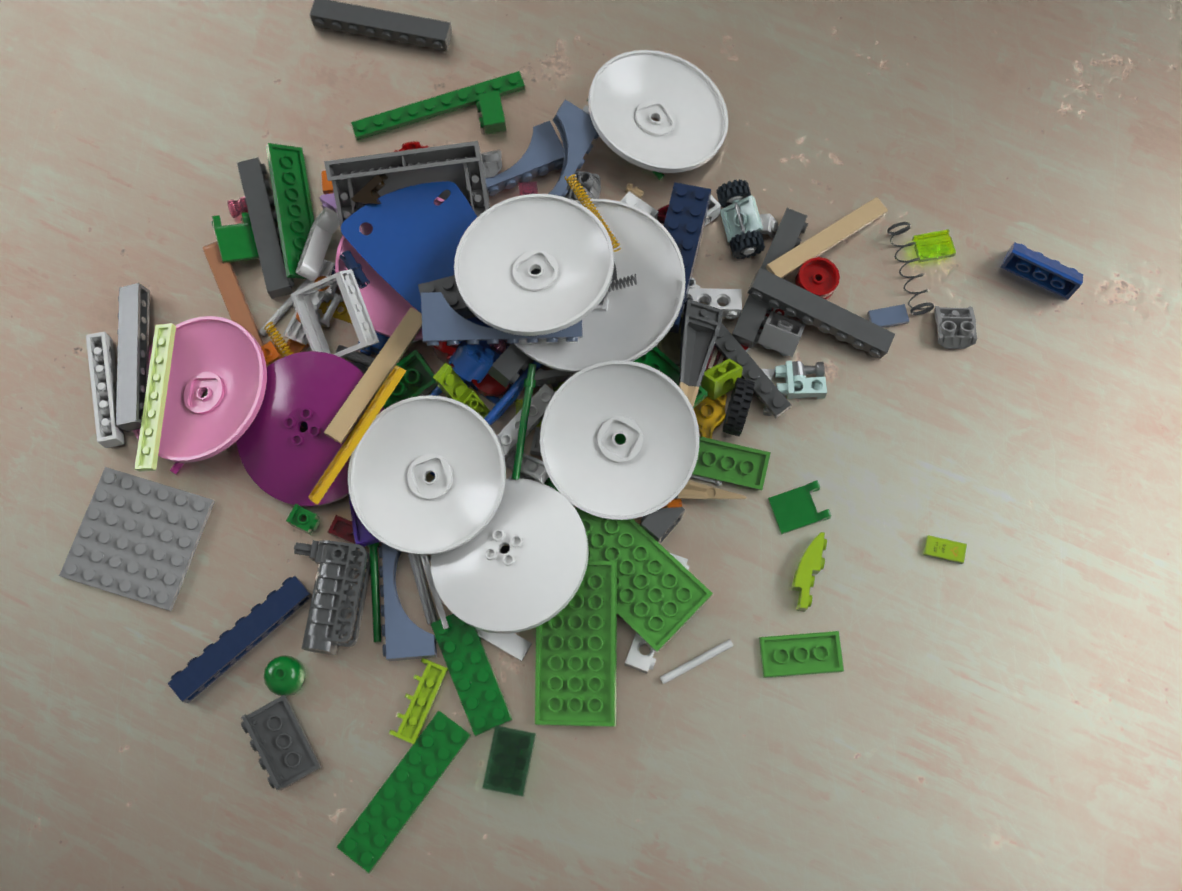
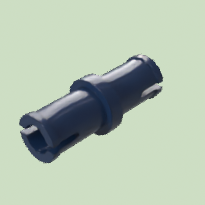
[340,251,370,289]

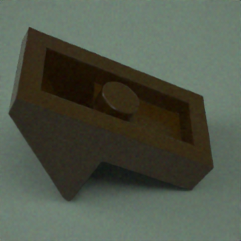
[351,173,388,204]

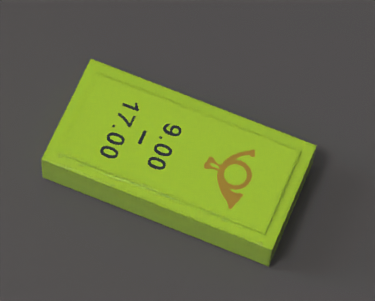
[923,535,967,564]

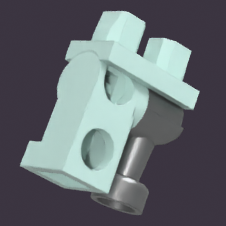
[775,361,827,399]

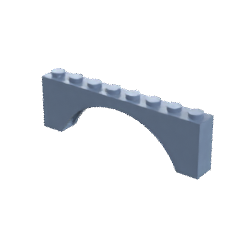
[548,99,599,197]
[486,121,564,196]
[421,292,583,346]
[379,542,437,661]

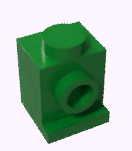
[286,504,320,535]

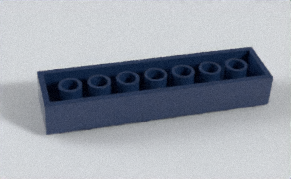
[664,182,711,333]

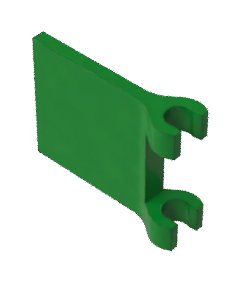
[211,212,259,263]
[768,480,832,535]

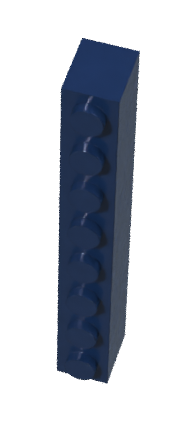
[167,576,312,703]

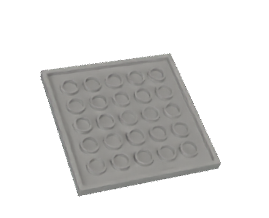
[59,467,215,611]

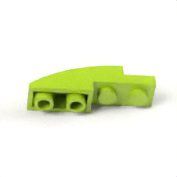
[433,363,490,418]
[791,532,827,612]

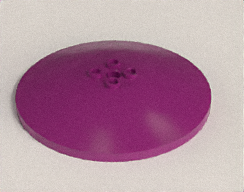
[236,351,384,506]

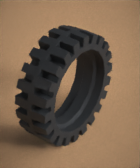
[722,378,755,436]

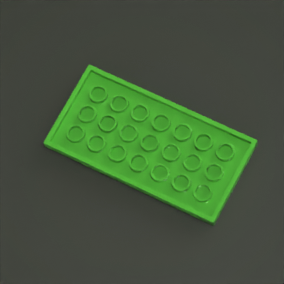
[575,507,713,652]
[535,561,617,727]

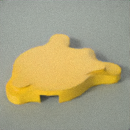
[693,394,727,439]

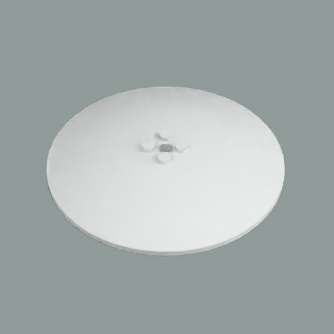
[515,199,686,373]

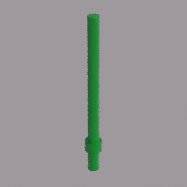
[511,364,536,480]
[367,542,382,642]

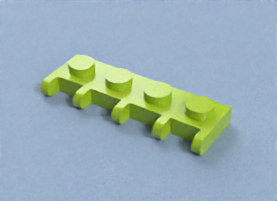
[388,658,448,744]

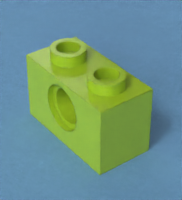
[701,358,743,400]

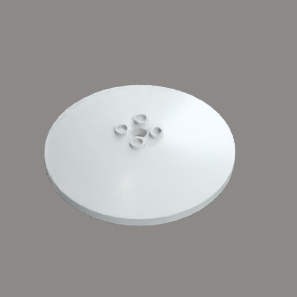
[588,50,728,173]
[454,194,614,336]
[540,360,700,520]
[348,395,506,555]
[431,479,589,634]

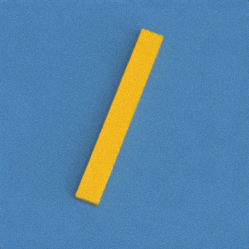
[308,366,406,505]

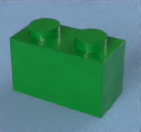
[476,91,506,134]

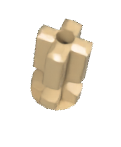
[625,183,644,199]

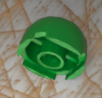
[263,655,306,696]

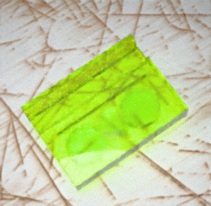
[912,229,956,262]

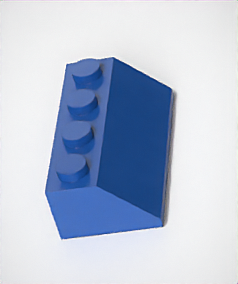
[1000,242,1083,299]

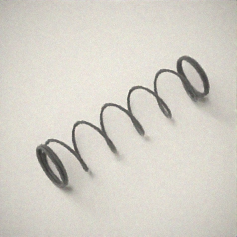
[887,222,935,315]

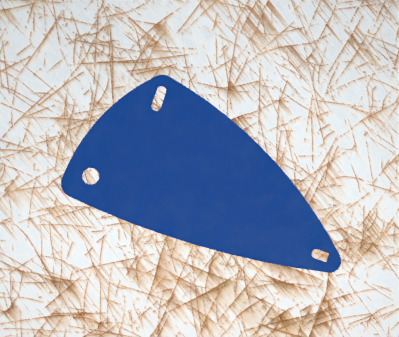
[341,181,510,362]

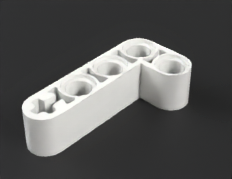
[296,207,340,282]

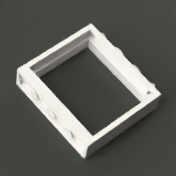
[291,269,379,358]

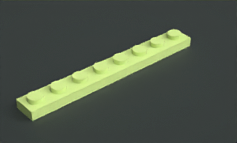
[135,323,176,472]

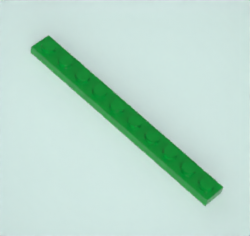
[351,71,525,141]

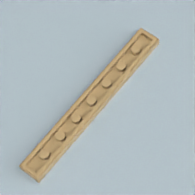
[766,197,888,278]
[324,307,422,444]

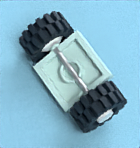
[716,179,765,259]

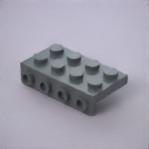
[241,695,322,790]

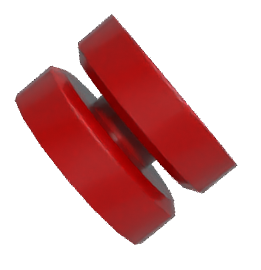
[794,257,840,301]

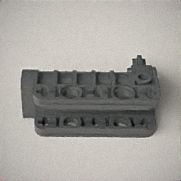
[294,540,370,655]

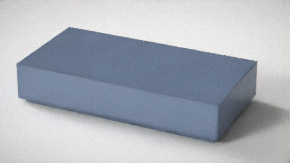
[867,304,909,328]

